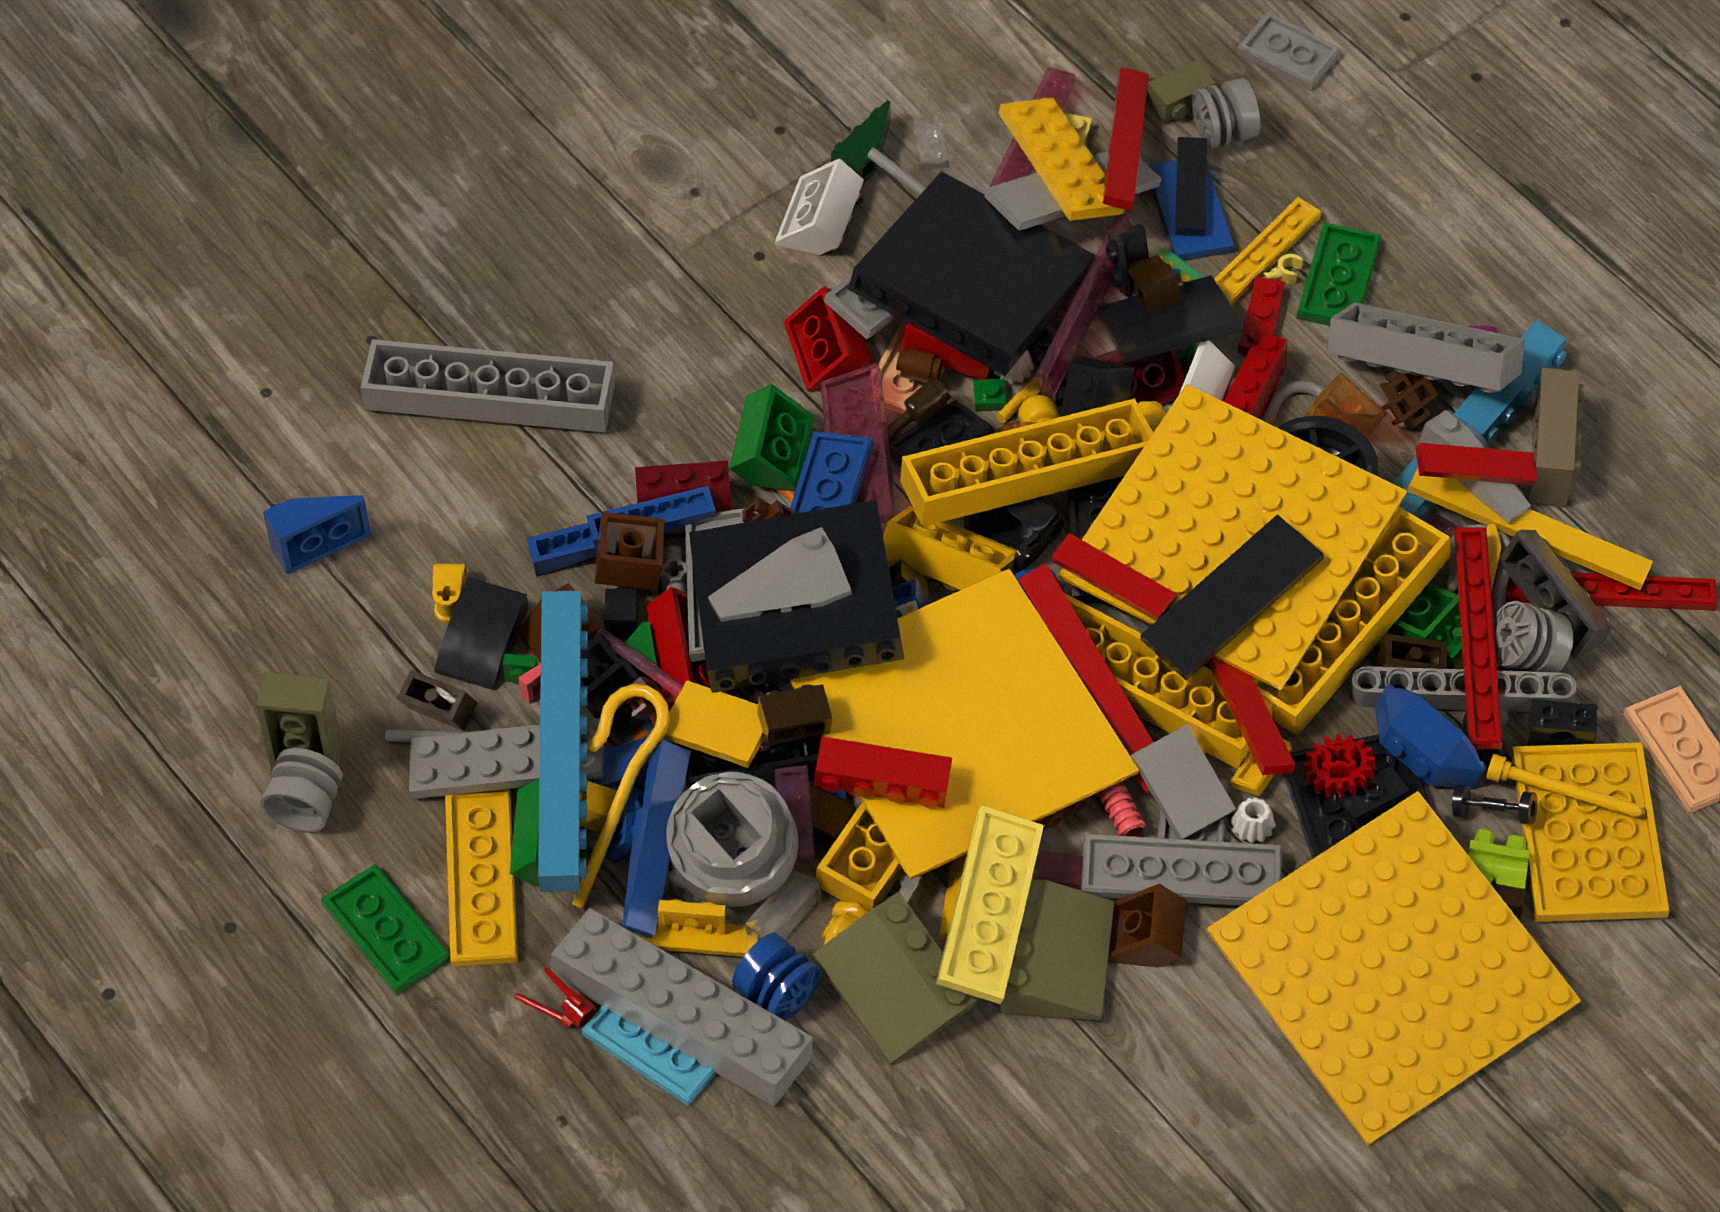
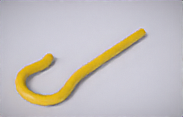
[571,684,670,909]

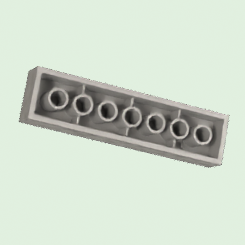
[360,339,615,433]
[551,908,813,1107]

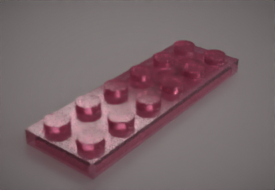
[820,363,896,524]

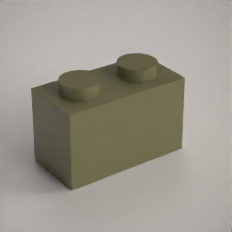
[1146,60,1216,124]

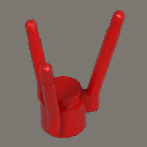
[514,967,597,1029]

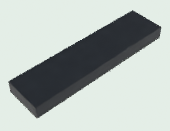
[1175,137,1207,236]

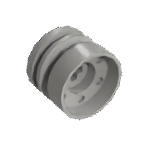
[1192,78,1261,149]
[1493,601,1573,672]
[260,748,343,832]

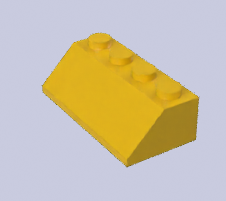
[883,506,1017,591]

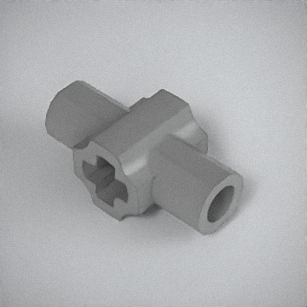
[661,546,687,592]

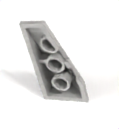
[1419,410,1531,524]
[708,527,852,622]

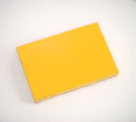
[663,681,764,768]

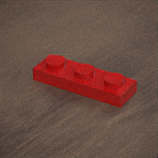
[1238,276,1285,354]

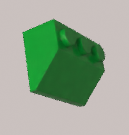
[729,384,815,491]
[510,778,590,886]

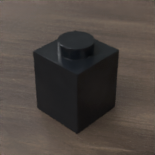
[604,587,639,638]

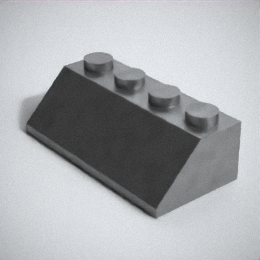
[1499,529,1613,659]

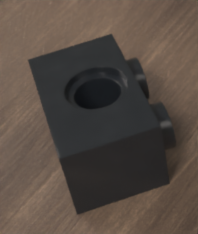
[1527,700,1597,746]

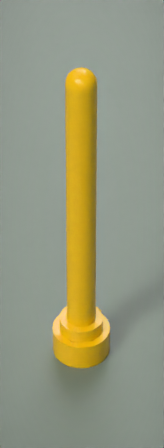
[1486,754,1642,817]

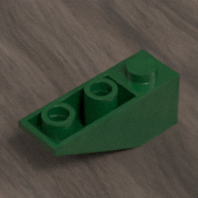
[831,100,891,184]

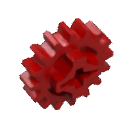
[1304,734,1376,798]

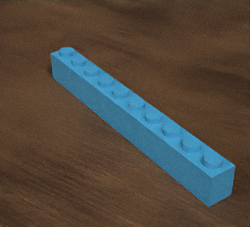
[1392,320,1567,521]
[538,591,588,892]

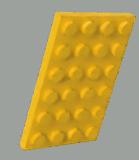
[1511,742,1669,922]

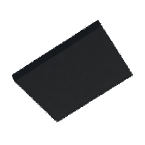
[1096,275,1243,363]
[1283,734,1432,859]

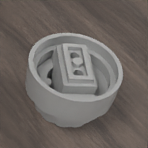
[666,772,799,907]

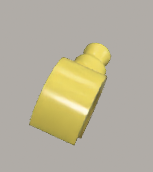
[1263,254,1303,284]

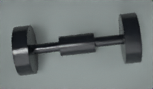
[1452,784,1538,825]

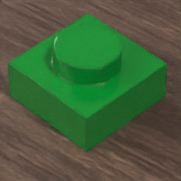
[973,379,1006,412]
[503,653,538,685]

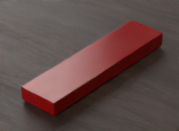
[1415,443,1537,485]
[1051,533,1177,621]

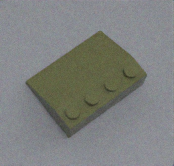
[1000,879,1114,1021]
[812,892,977,1065]

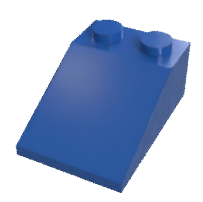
[263,495,371,574]

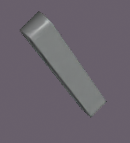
[1351,666,1577,712]

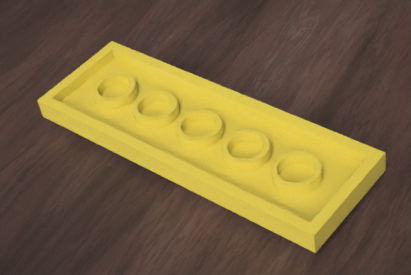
[936,805,1044,1004]

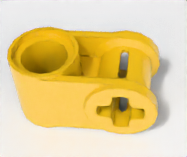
[432,563,467,624]

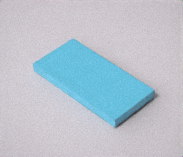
[582,1006,716,1106]

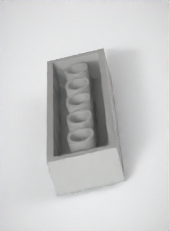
[1327,302,1525,393]

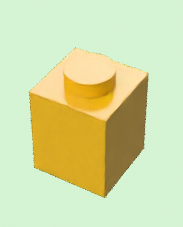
[580,781,620,833]

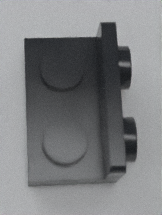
[1105,223,1149,297]

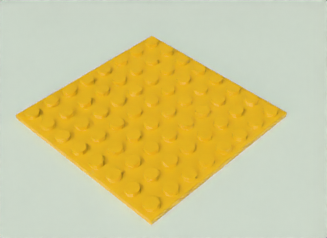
[1058,384,1407,691]
[788,569,1139,880]
[1206,791,1581,1146]

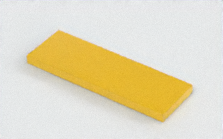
[445,789,518,967]

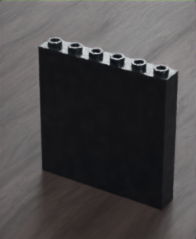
[848,171,1096,376]
[689,499,904,693]

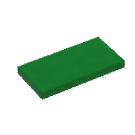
[1296,222,1382,326]
[321,864,450,996]

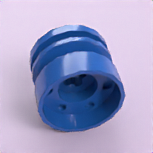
[732,933,821,1021]

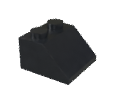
[1060,355,1135,417]

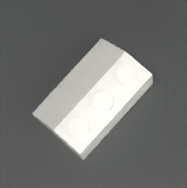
[775,158,864,255]
[1179,340,1235,402]

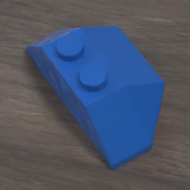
[1375,684,1487,789]

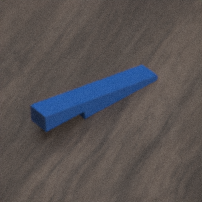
[527,486,716,577]
[622,740,691,938]

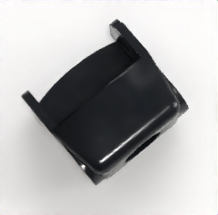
[964,497,1064,572]

